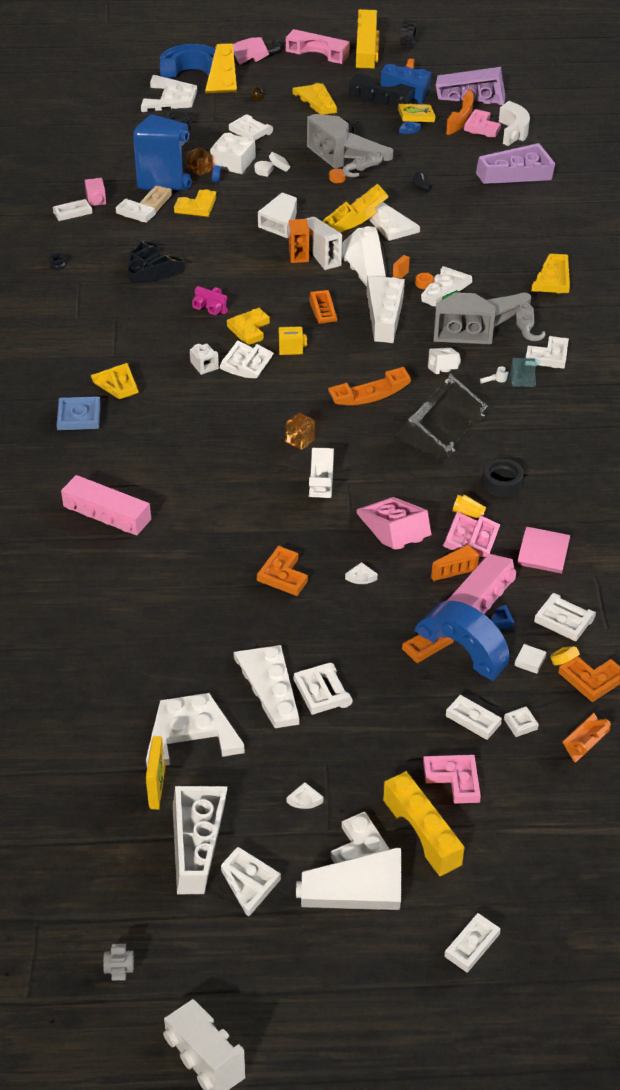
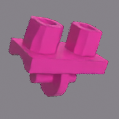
[192,286,228,316]

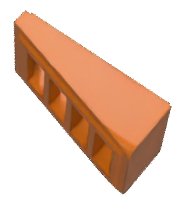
[309,290,337,324]
[431,544,479,581]

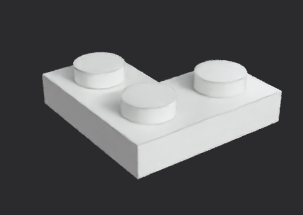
[525,336,569,369]
[331,812,390,864]

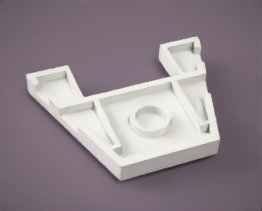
[141,75,197,112]
[146,693,245,766]

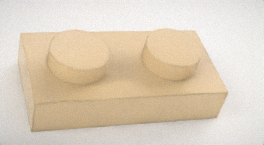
[140,185,172,212]

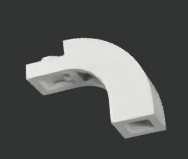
[499,101,530,146]
[309,448,334,498]

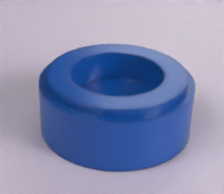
[212,165,221,183]

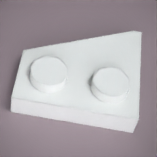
[221,847,281,916]

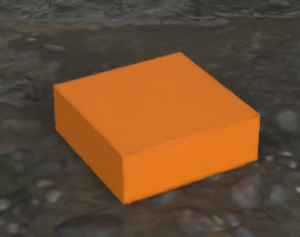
[393,255,410,279]

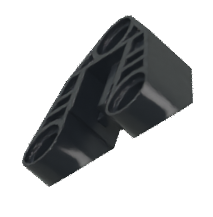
[128,240,185,283]

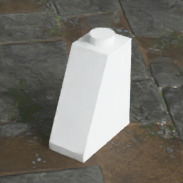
[258,193,297,238]

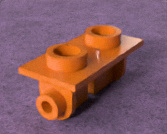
[562,713,611,762]

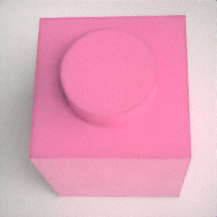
[85,178,106,206]

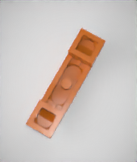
[446,89,474,135]
[328,367,411,405]

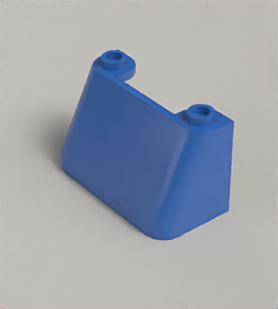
[133,114,192,191]

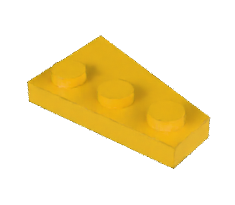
[205,44,237,93]

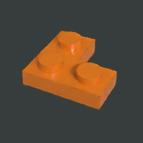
[257,546,308,596]
[558,656,620,702]

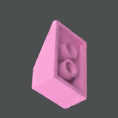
[356,497,431,549]

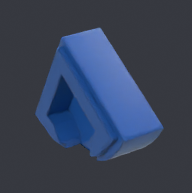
[399,121,421,134]
[491,605,514,630]

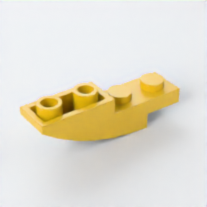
[322,184,388,232]

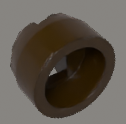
[251,87,264,101]

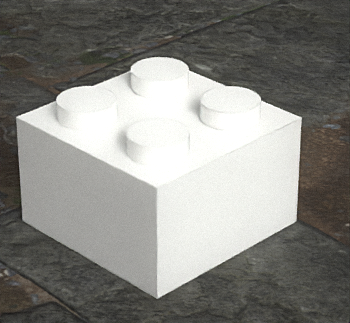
[210,133,256,174]

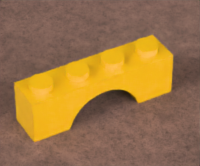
[383,771,464,876]

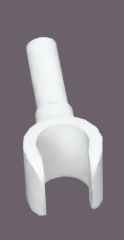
[480,367,508,384]

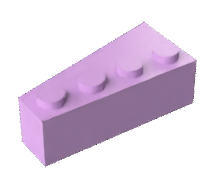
[436,67,505,105]
[476,143,555,184]

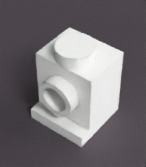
[190,343,219,374]
[428,348,460,374]

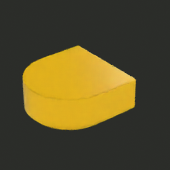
[550,646,580,666]

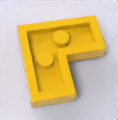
[174,190,216,217]
[227,308,270,345]

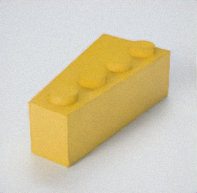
[356,10,379,68]

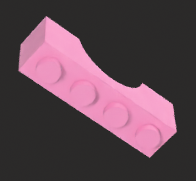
[286,29,350,64]

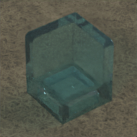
[510,358,536,387]

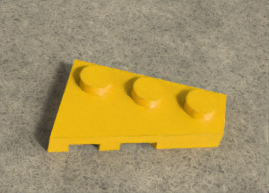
[293,83,337,115]
[531,254,570,293]

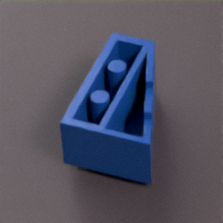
[381,64,431,104]

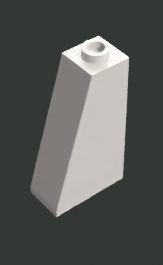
[306,217,342,270]
[296,848,401,910]

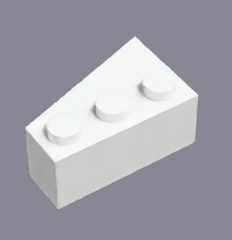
[163,999,245,1090]

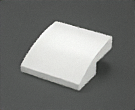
[219,341,274,378]

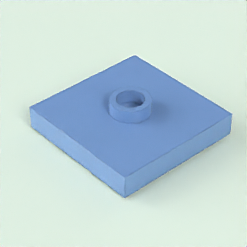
[57,397,100,430]

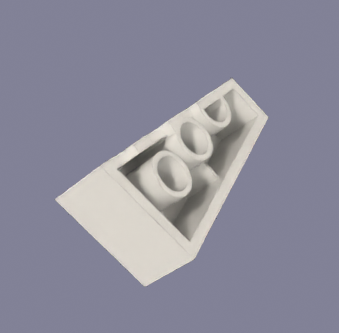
[367,275,405,343]
[173,786,227,894]

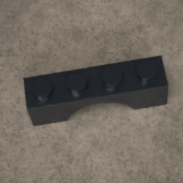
[349,73,415,108]

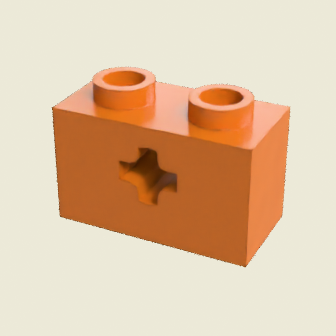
[289,219,309,263]

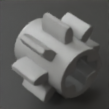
[104,944,134,981]

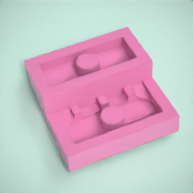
[233,37,269,65]
[443,512,500,557]
[517,527,570,574]

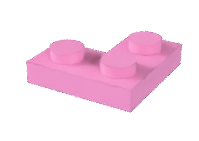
[464,109,501,137]
[423,755,481,803]

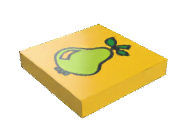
[398,104,435,122]
[146,736,165,810]

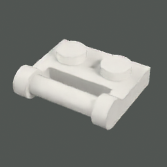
[229,115,273,141]
[534,593,596,641]
[294,663,353,715]

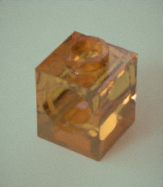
[186,147,213,176]
[286,412,315,450]

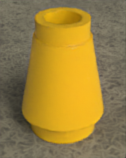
[452,495,486,518]

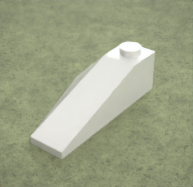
[342,226,386,286]

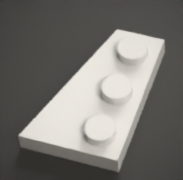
[421,266,472,306]

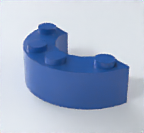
[160,44,216,78]
[414,601,509,681]

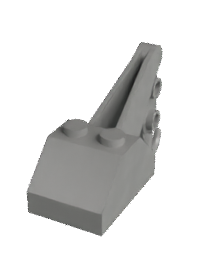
[307,114,393,177]
[434,293,545,344]

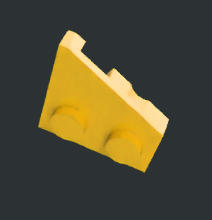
[91,363,139,399]

